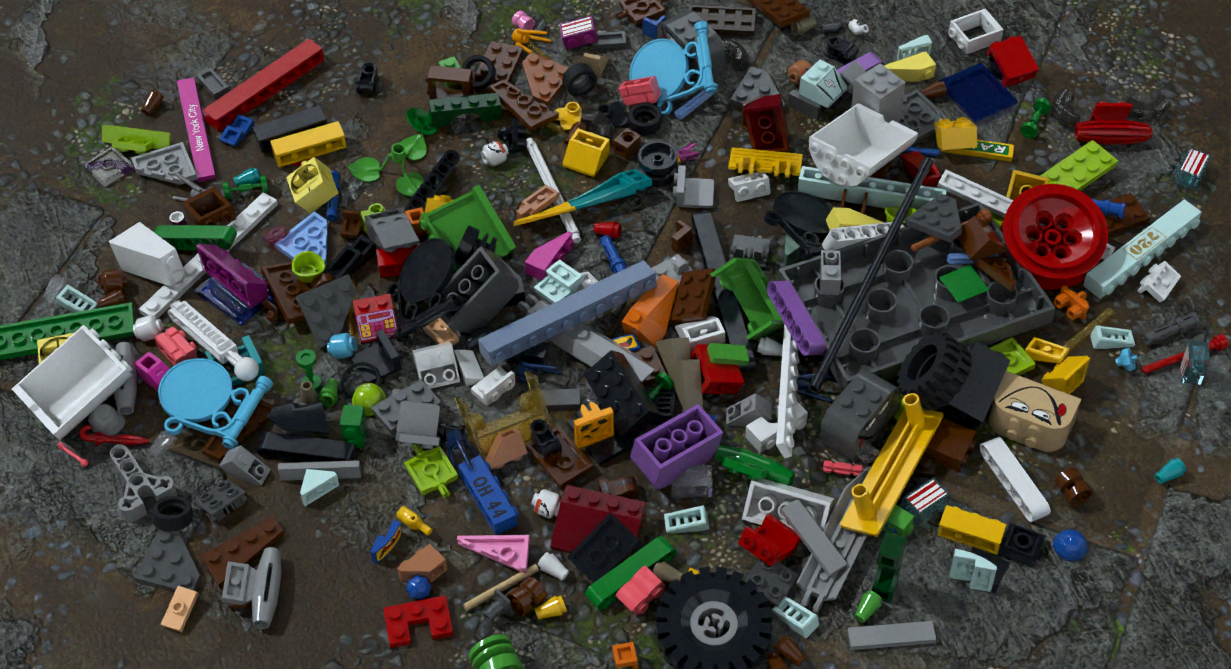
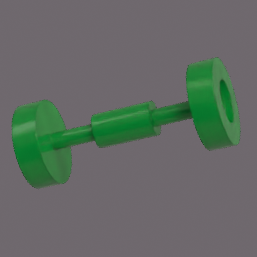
[1020,98,1051,139]
[222,175,269,200]
[296,349,322,392]
[648,372,674,400]

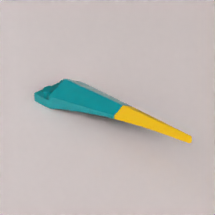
[513,169,652,226]

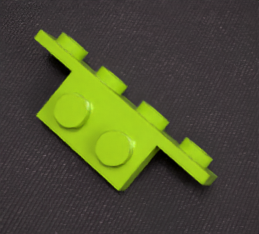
[102,125,171,154]

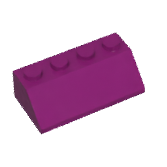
[196,244,269,309]

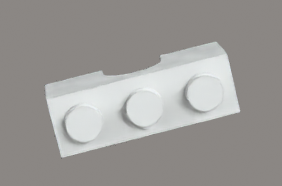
[745,402,808,453]

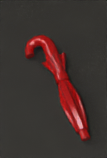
[79,425,149,446]

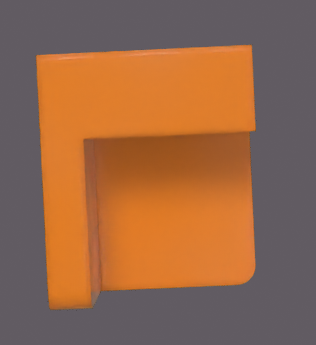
[612,642,638,669]

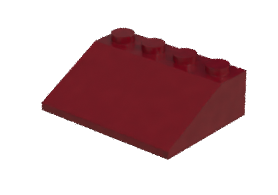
[550,485,646,564]

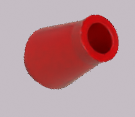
[594,221,622,240]

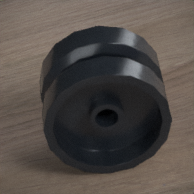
[638,141,678,187]

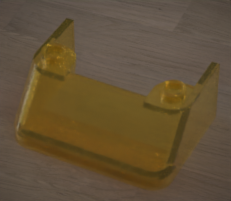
[455,371,552,456]

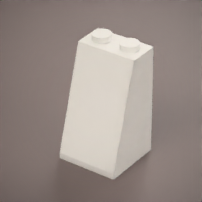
[109,222,187,287]

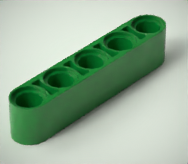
[154,225,237,250]
[585,536,677,611]

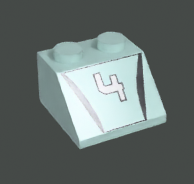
[799,60,847,108]

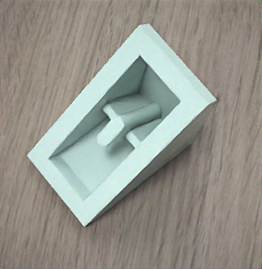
[300,469,339,506]

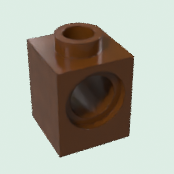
[613,128,641,160]

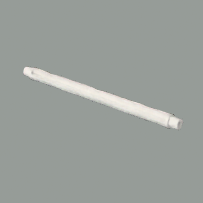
[526,138,581,243]

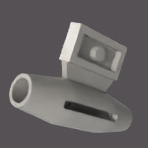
[106,342,137,415]
[221,547,282,629]

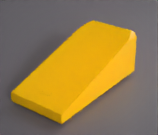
[1025,337,1070,363]

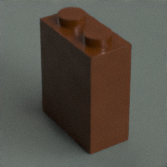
[922,418,977,472]

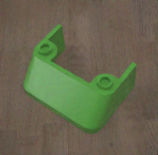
[711,258,784,340]

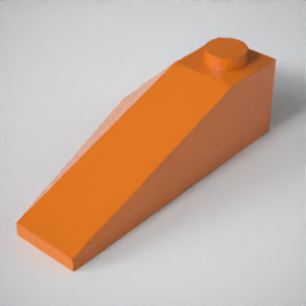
[622,274,679,349]

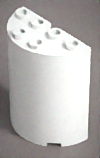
[809,103,918,186]
[12,325,133,440]

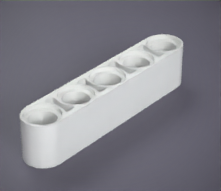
[822,222,905,251]
[980,437,1051,522]

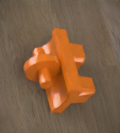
[1054,285,1089,321]

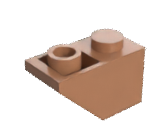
[485,428,528,469]
[397,544,447,582]

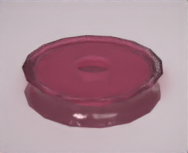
[263,224,289,245]

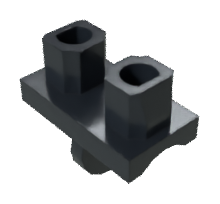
[497,118,526,154]

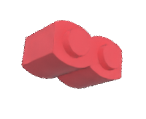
[615,566,665,616]

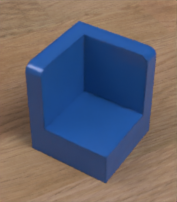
[643,15,666,40]

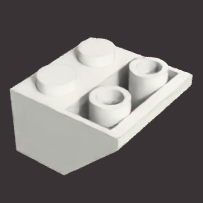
[675,316,725,354]
[412,342,460,389]

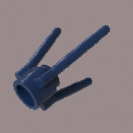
[516,361,562,392]
[796,373,835,403]
[445,429,479,471]

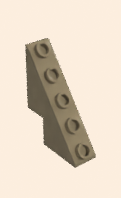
[656,337,703,412]

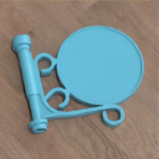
[629,21,718,115]
[158,358,273,449]

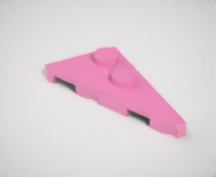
[457,535,530,573]

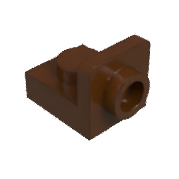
[671,220,692,253]

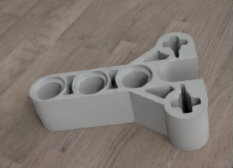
[110,445,177,522]

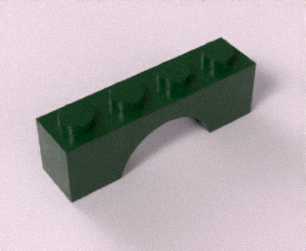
[429,93,501,127]
[872,532,906,604]

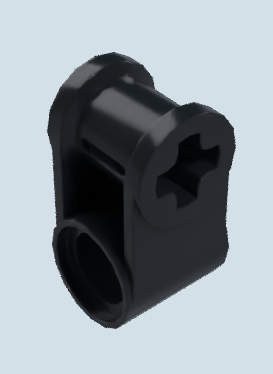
[825,36,859,65]
[356,62,379,95]
[530,419,562,459]

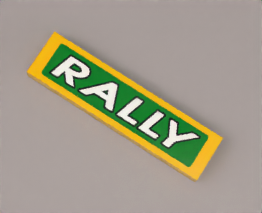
[940,140,1014,162]

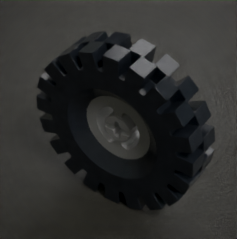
[655,567,773,669]

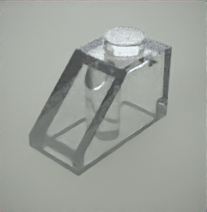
[672,464,713,498]

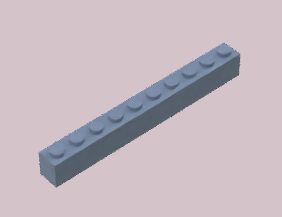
[478,260,657,367]

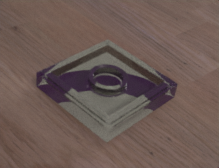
[83,147,134,187]

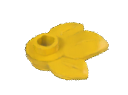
[555,102,586,131]

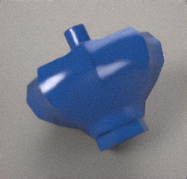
[406,575,431,600]

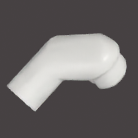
[848,19,869,36]

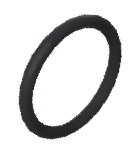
[340,362,381,399]

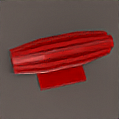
[1074,101,1152,145]

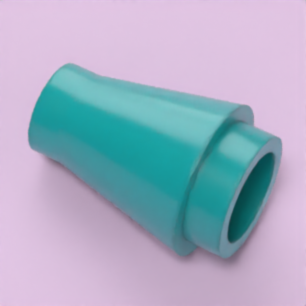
[233,167,261,187]
[1154,458,1186,485]

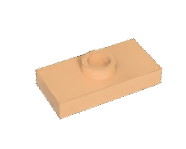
[423,318,459,346]
[161,586,199,633]

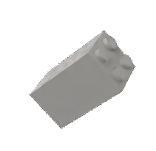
[851,63,906,124]

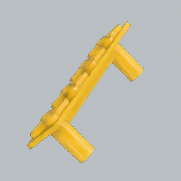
[840,393,943,537]

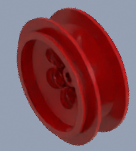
[1000,184,1108,290]

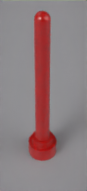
[1142,334,1228,374]

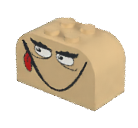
[989,371,1081,452]

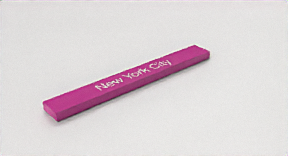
[177,77,216,182]

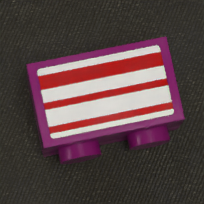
[560,15,599,50]

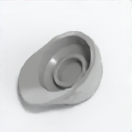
[88,404,126,435]

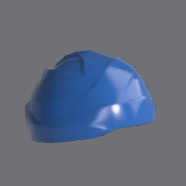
[1053,529,1087,561]

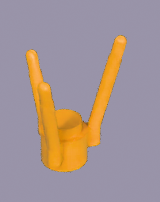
[512,28,552,54]

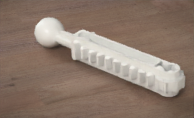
[168,300,259,382]

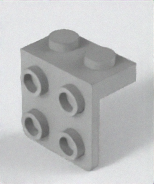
[673,165,714,208]
[395,401,440,449]

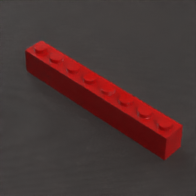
[203,39,325,132]

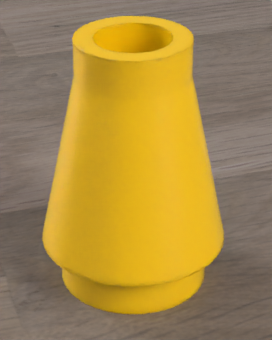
[534,595,567,620]

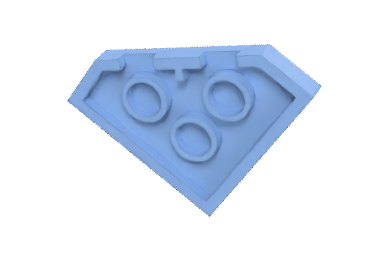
[274,211,328,265]

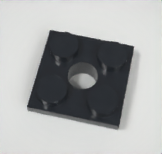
[998,523,1046,567]

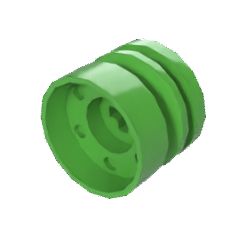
[468,634,524,669]

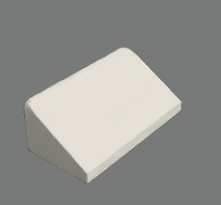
[454,349,484,386]

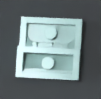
[534,260,583,304]
[949,549,997,592]

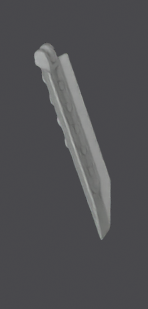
[518,294,655,382]
[796,466,871,614]

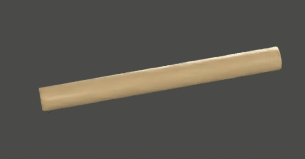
[463,564,539,611]

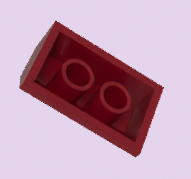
[744,94,790,152]

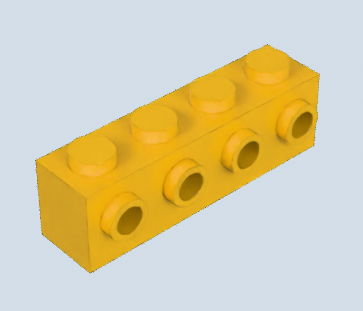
[270,121,347,167]

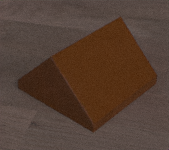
[956,216,1006,260]

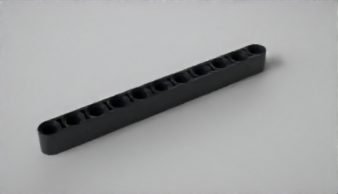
[691,211,756,373]

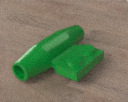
[715,445,795,486]

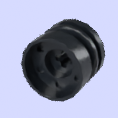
[455,225,498,265]

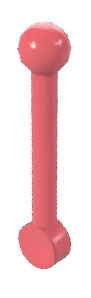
[57,442,89,467]

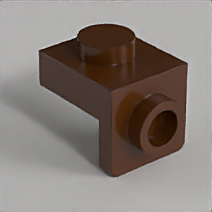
[340,209,364,239]

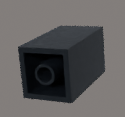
[934,342,1011,429]

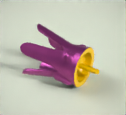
[677,142,700,164]

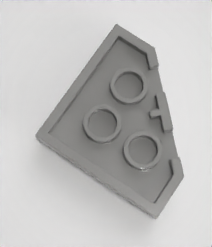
[131,142,197,185]

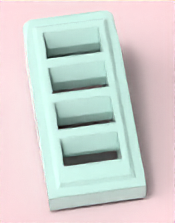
[897,35,932,60]
[56,284,98,312]
[1090,325,1135,349]
[664,505,710,534]
[771,596,819,638]

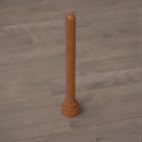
[911,208,992,252]

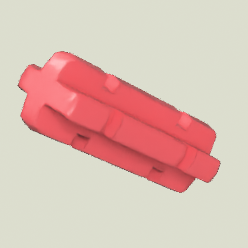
[823,460,863,477]

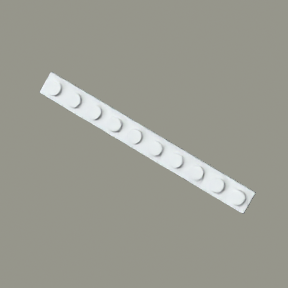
[937,170,1115,262]
[139,193,278,319]
[776,324,799,458]

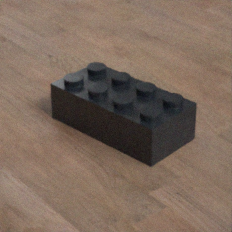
[583,350,661,439]

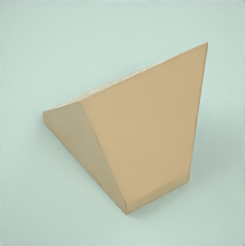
[575,53,609,77]

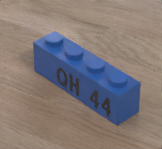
[458,455,519,535]

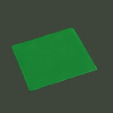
[939,265,989,303]

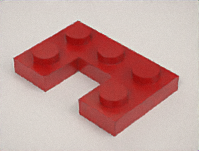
[383,595,453,648]

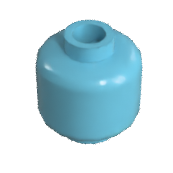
[327,333,357,359]

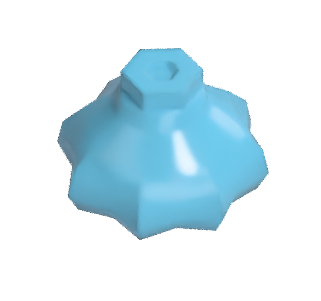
[1115,348,1138,371]

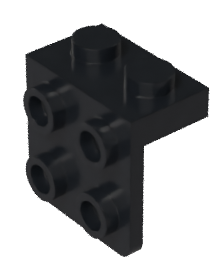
[351,329,402,383]

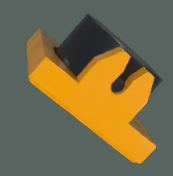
[573,401,614,449]

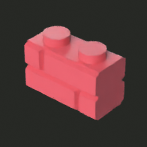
[619,76,661,107]
[155,326,198,366]

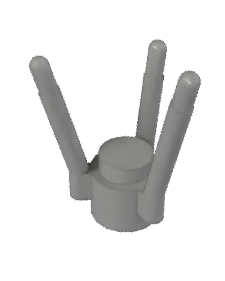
[173,172,206,201]

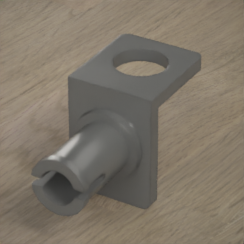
[482,589,515,623]

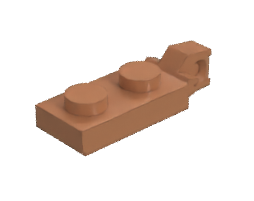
[516,185,560,220]

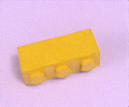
[937,505,1006,555]

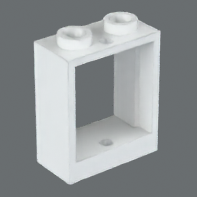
[948,9,1004,54]

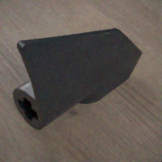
[267,401,329,434]

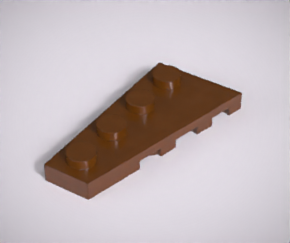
[489,79,559,132]

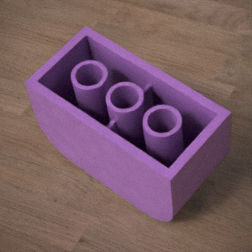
[630,404,723,489]

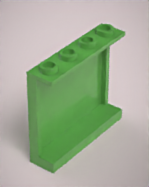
[419,185,516,277]

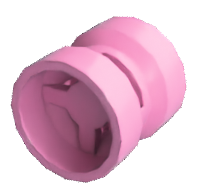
[512,10,535,30]

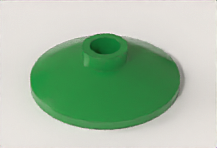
[406,107,438,135]

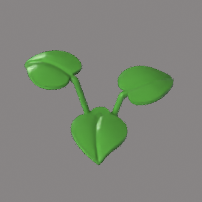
[348,133,427,197]

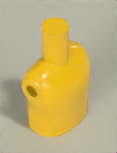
[396,506,433,536]

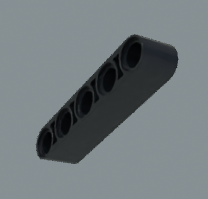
[404,150,460,212]
[257,432,357,463]

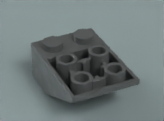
[365,208,420,252]

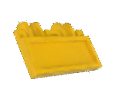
[728,147,803,178]

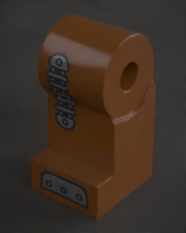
[599,476,639,499]

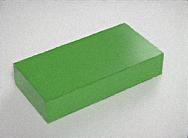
[707,343,749,366]

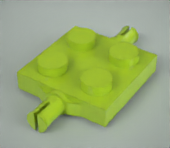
[404,443,458,498]

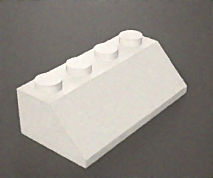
[742,478,834,531]

